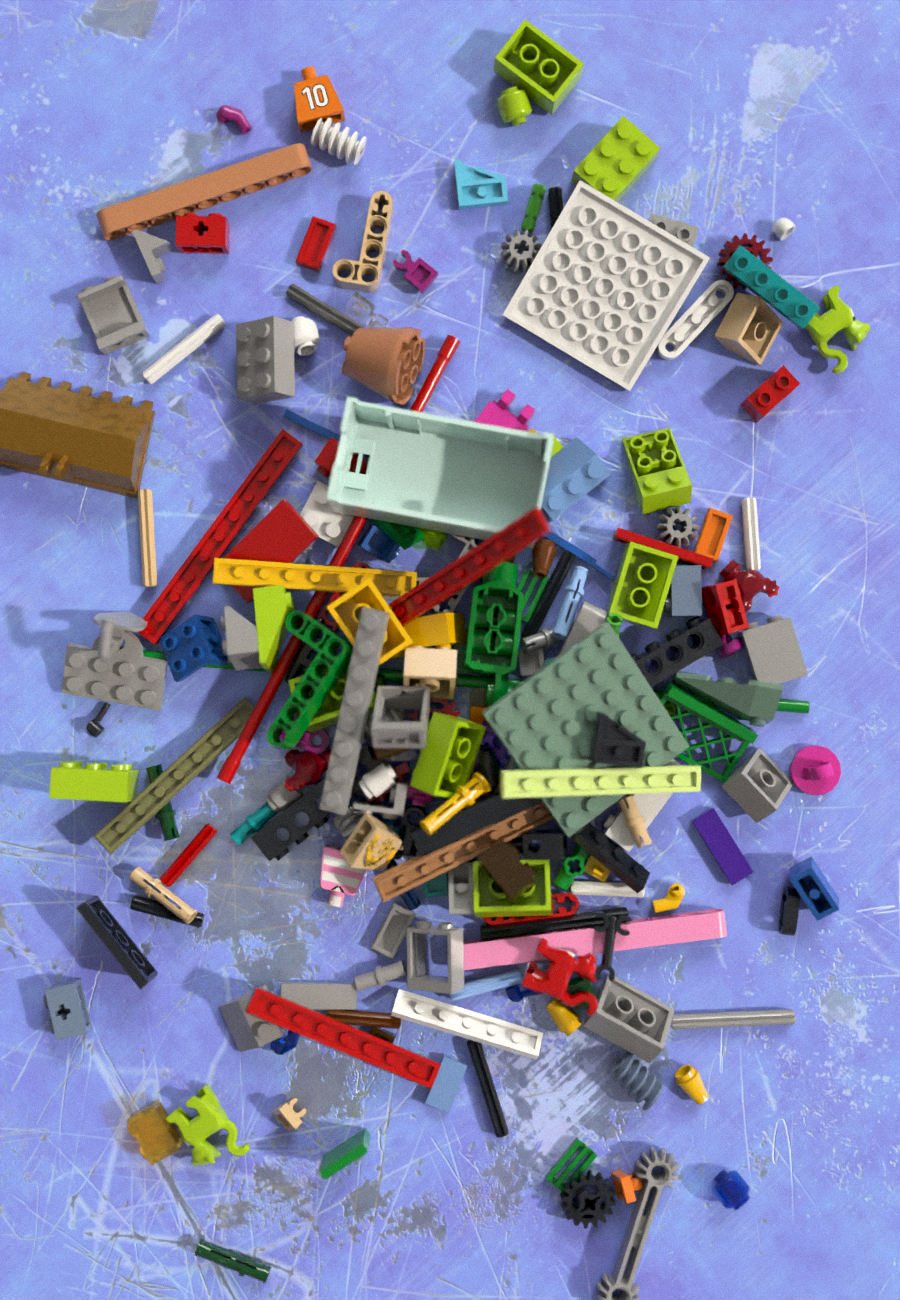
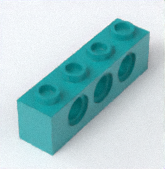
[722,245,820,330]

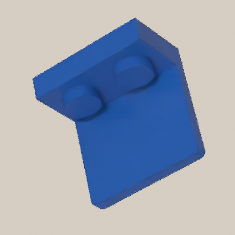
[159,614,228,682]

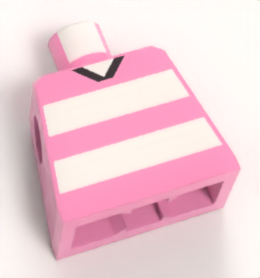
[320,844,367,907]

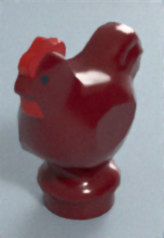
[719,560,779,613]
[284,749,332,791]

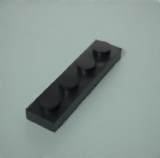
[560,822,650,894]

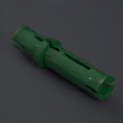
[146,764,180,841]
[194,1239,271,1283]

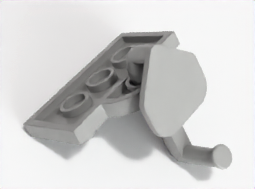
[62,612,168,711]

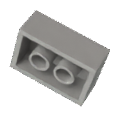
[236,316,295,404]

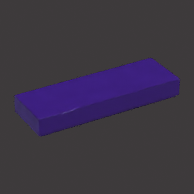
[691,808,753,885]

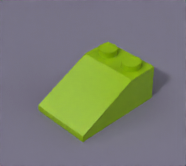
[253,585,296,674]

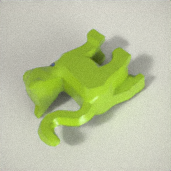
[805,285,871,374]
[166,1084,250,1166]

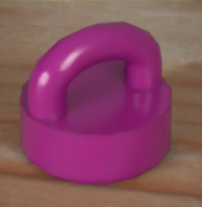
[717,634,744,658]

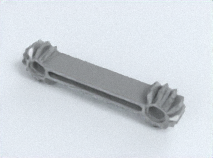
[596,1147,679,1300]

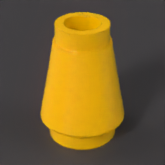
[545,998,582,1037]
[675,1064,708,1104]

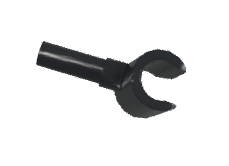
[86,702,110,737]

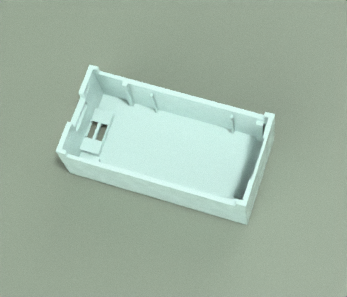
[326,397,554,549]

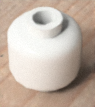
[291,317,320,356]

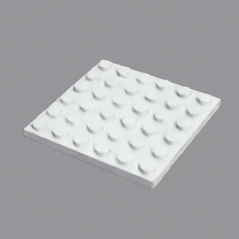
[503,180,710,391]

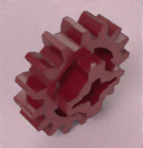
[717,233,773,290]

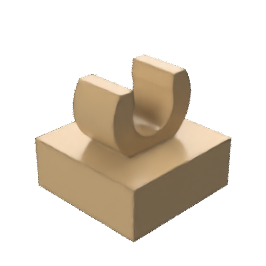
[272,1098,306,1131]

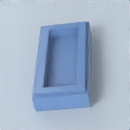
[425,1054,467,1113]

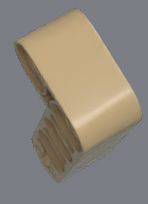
[333,191,393,293]

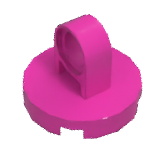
[789,745,841,795]

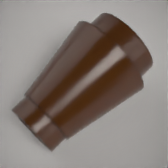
[532,539,557,578]

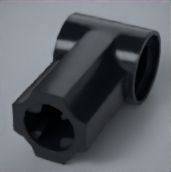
[398,805,426,857]

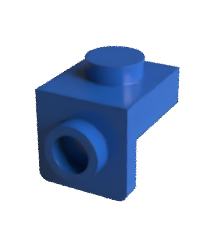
[357,524,400,563]

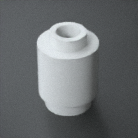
[358,763,398,799]

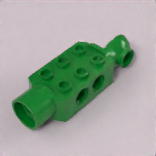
[463,562,524,706]

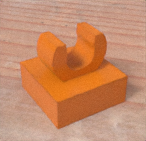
[611,1169,644,1204]

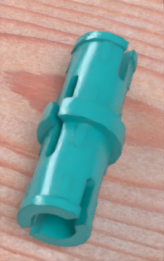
[230,802,277,846]

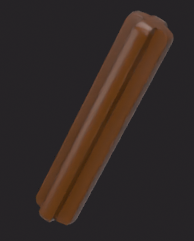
[327,1009,401,1029]

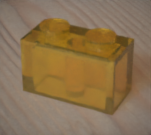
[127,1098,183,1166]

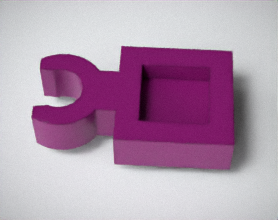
[393,250,438,294]

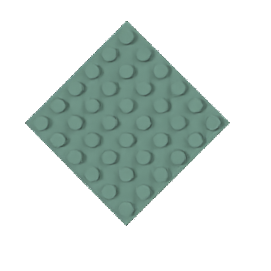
[481,622,689,837]

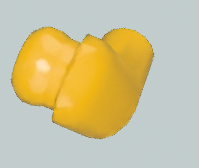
[652,883,685,913]

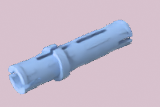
[551,566,589,640]

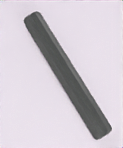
[286,284,366,336]

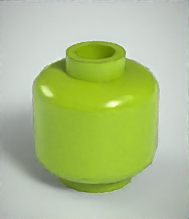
[497,86,532,127]

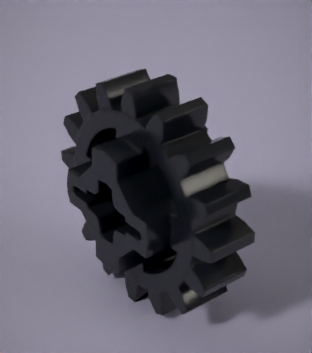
[560,1170,616,1229]

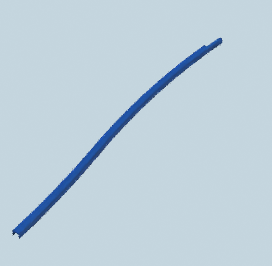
[283,409,614,580]

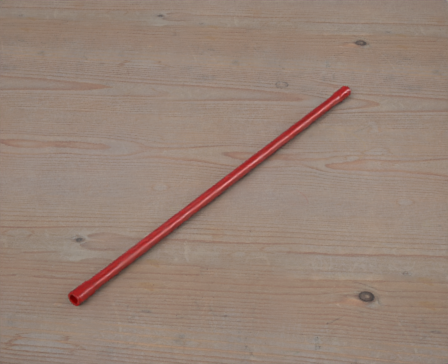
[217,335,460,784]

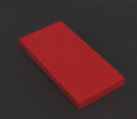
[223,499,319,603]

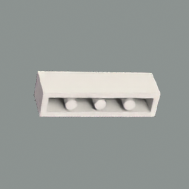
[602,759,681,852]

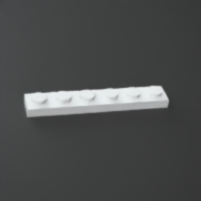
[391,989,543,1060]

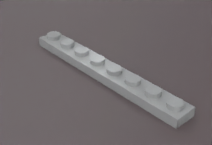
[319,607,390,815]

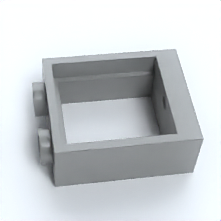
[371,686,431,748]
[406,921,464,994]

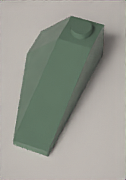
[672,672,783,727]

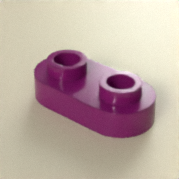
[281,729,330,753]

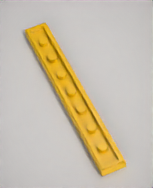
[212,558,417,597]

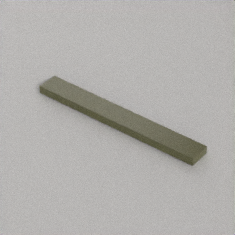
[93,697,254,855]

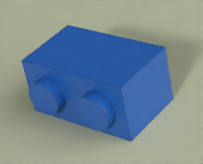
[789,857,840,921]

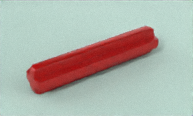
[160,823,217,887]

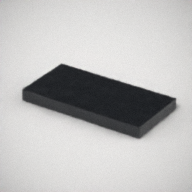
[76,896,158,989]

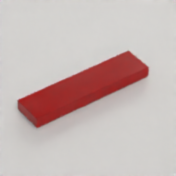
[613,528,713,570]

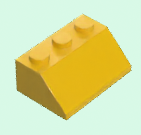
[327,578,413,665]

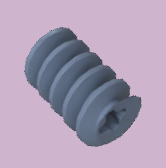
[607,1052,663,1110]

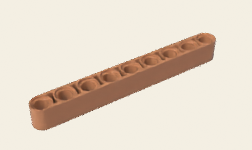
[96,143,312,240]

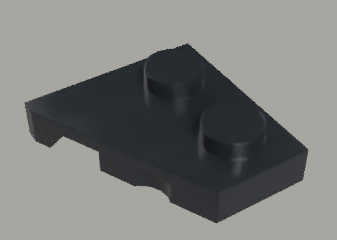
[590,711,646,768]

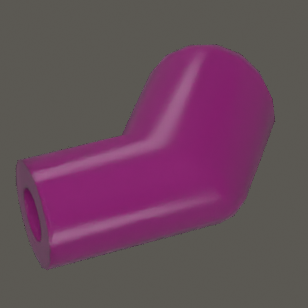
[216,105,252,135]

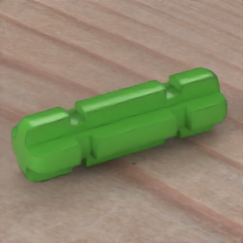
[521,183,546,233]

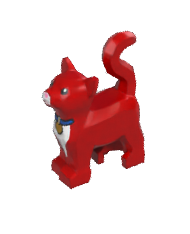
[521,938,598,1016]

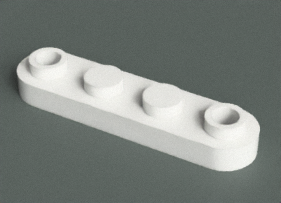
[657,280,734,360]

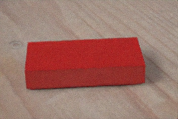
[295,216,336,272]

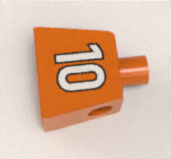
[294,66,345,132]

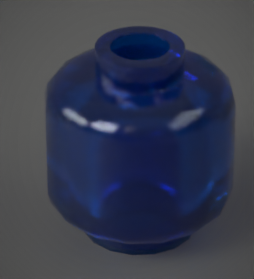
[712,1169,750,1211]

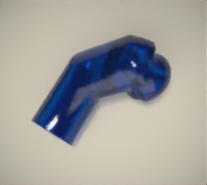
[270,1030,300,1055]

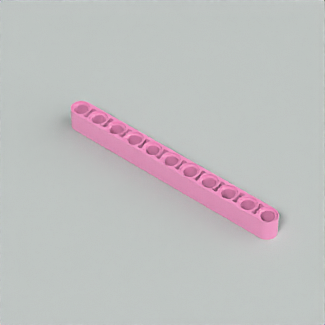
[463,909,727,970]

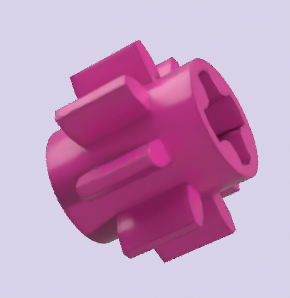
[406,780,432,807]

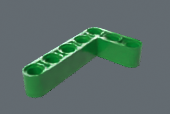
[267,610,354,749]

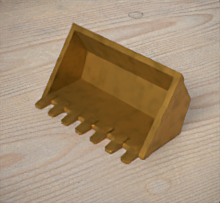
[0,372,155,498]

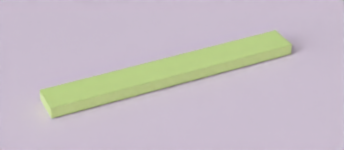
[500,765,701,798]

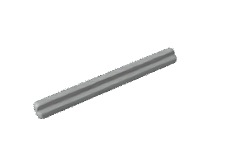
[671,1009,796,1030]

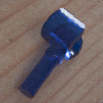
[506,985,543,1002]

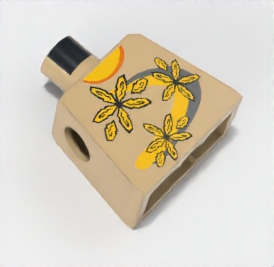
[340,813,404,870]

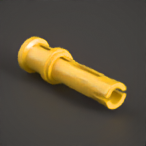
[420,772,491,835]

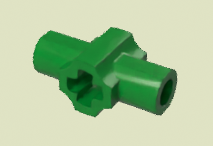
[553,844,590,891]

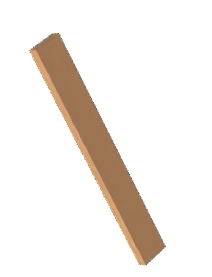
[372,803,554,903]

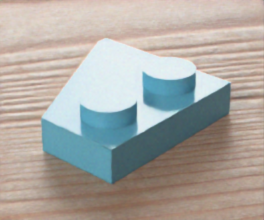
[454,159,508,210]

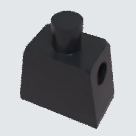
[509,829,568,860]

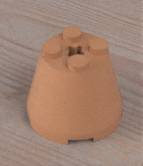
[342,327,425,404]

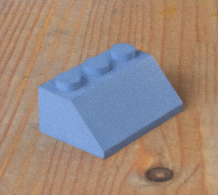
[541,437,612,522]

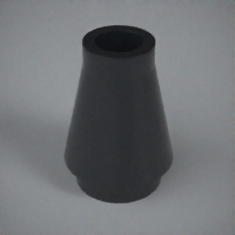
[478,747,501,786]

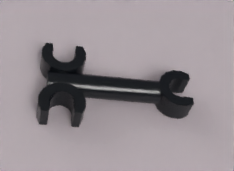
[593,911,632,981]

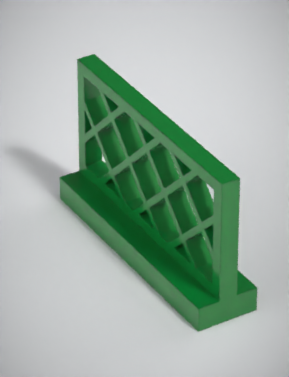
[659,681,758,783]

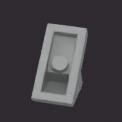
[132,230,174,284]
[448,862,474,915]

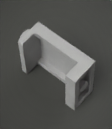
[76,276,150,356]
[738,615,808,684]

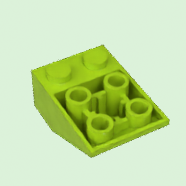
[622,427,692,514]

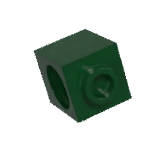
[567,976,599,1012]

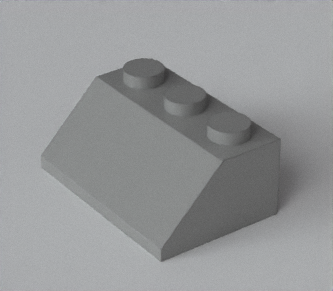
[583,973,675,1063]

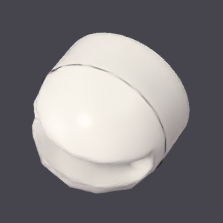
[773,218,796,241]

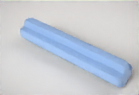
[450,969,522,1001]

